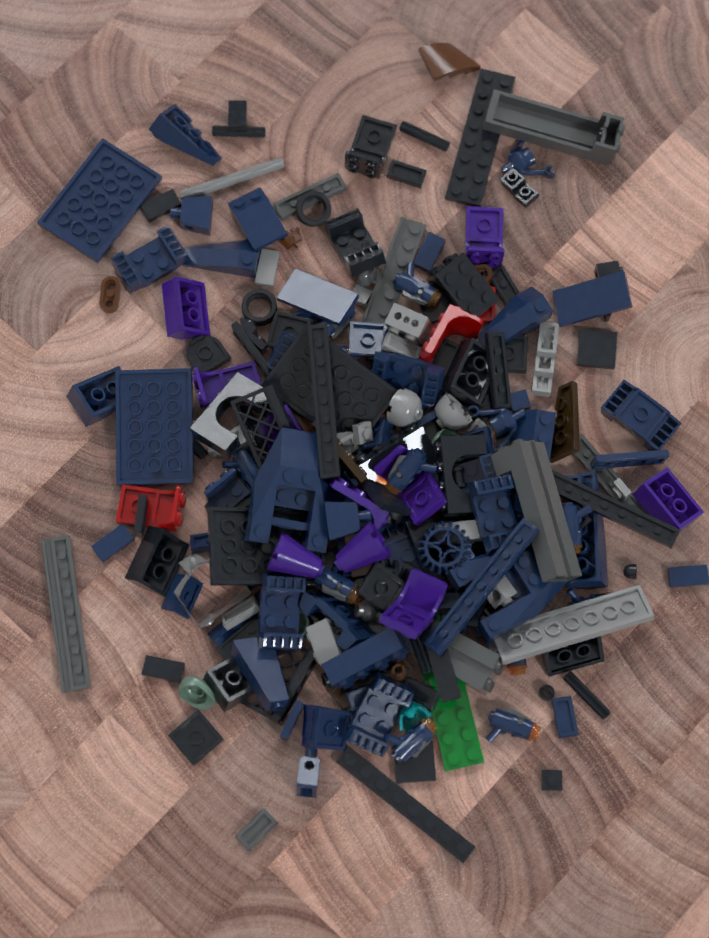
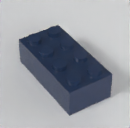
[322,629,410,690]

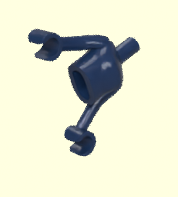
[500,140,556,179]
[468,405,526,452]

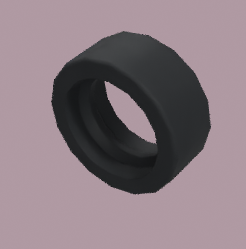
[295,190,331,227]
[241,289,277,326]

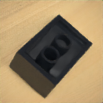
[203,656,254,712]

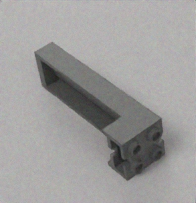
[482,89,626,165]
[491,439,582,582]
[368,619,505,696]

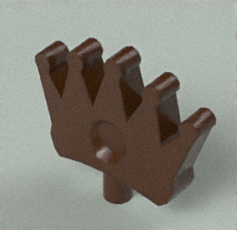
[278,228,302,249]

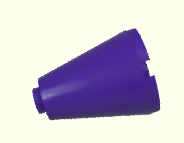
[334,522,392,572]
[267,533,324,578]

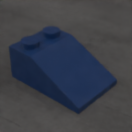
[228,187,288,252]
[66,366,121,427]

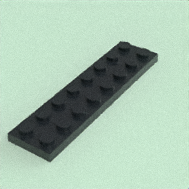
[445,68,516,207]

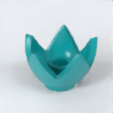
[398,701,432,732]

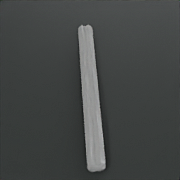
[179,158,284,200]

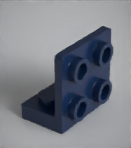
[204,468,251,507]

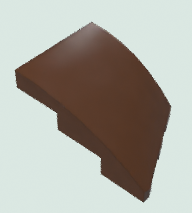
[419,43,481,81]

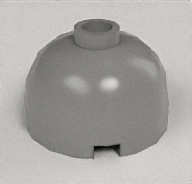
[387,388,423,427]
[435,393,473,431]

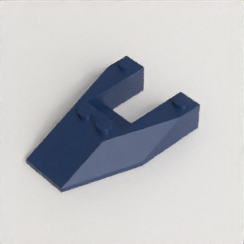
[244,427,330,553]
[446,543,567,644]

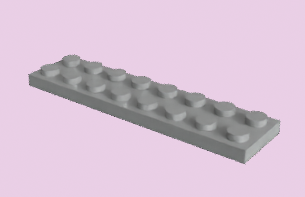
[493,585,654,665]

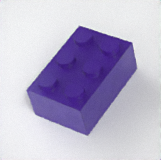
[632,467,704,532]

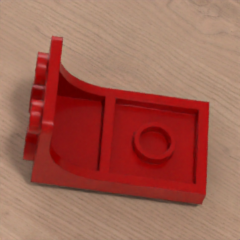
[418,304,483,362]
[116,484,186,532]

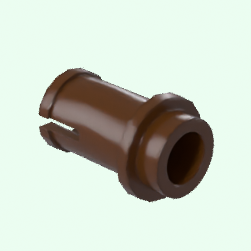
[390,664,406,681]

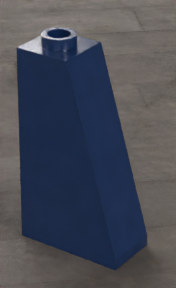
[229,637,289,711]

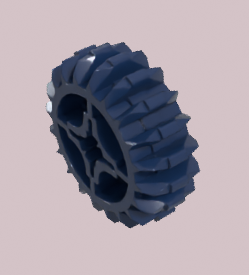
[418,521,472,575]

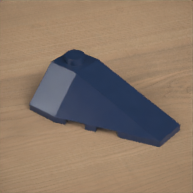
[148,104,222,166]
[183,240,261,278]
[477,286,553,346]

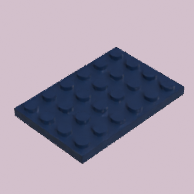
[37,138,163,263]
[115,368,194,485]

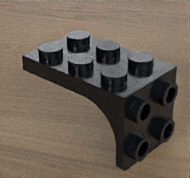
[345,115,397,179]
[426,252,500,317]

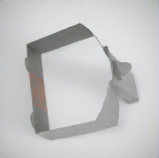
[174,554,251,628]

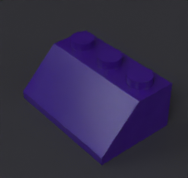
[162,277,210,339]

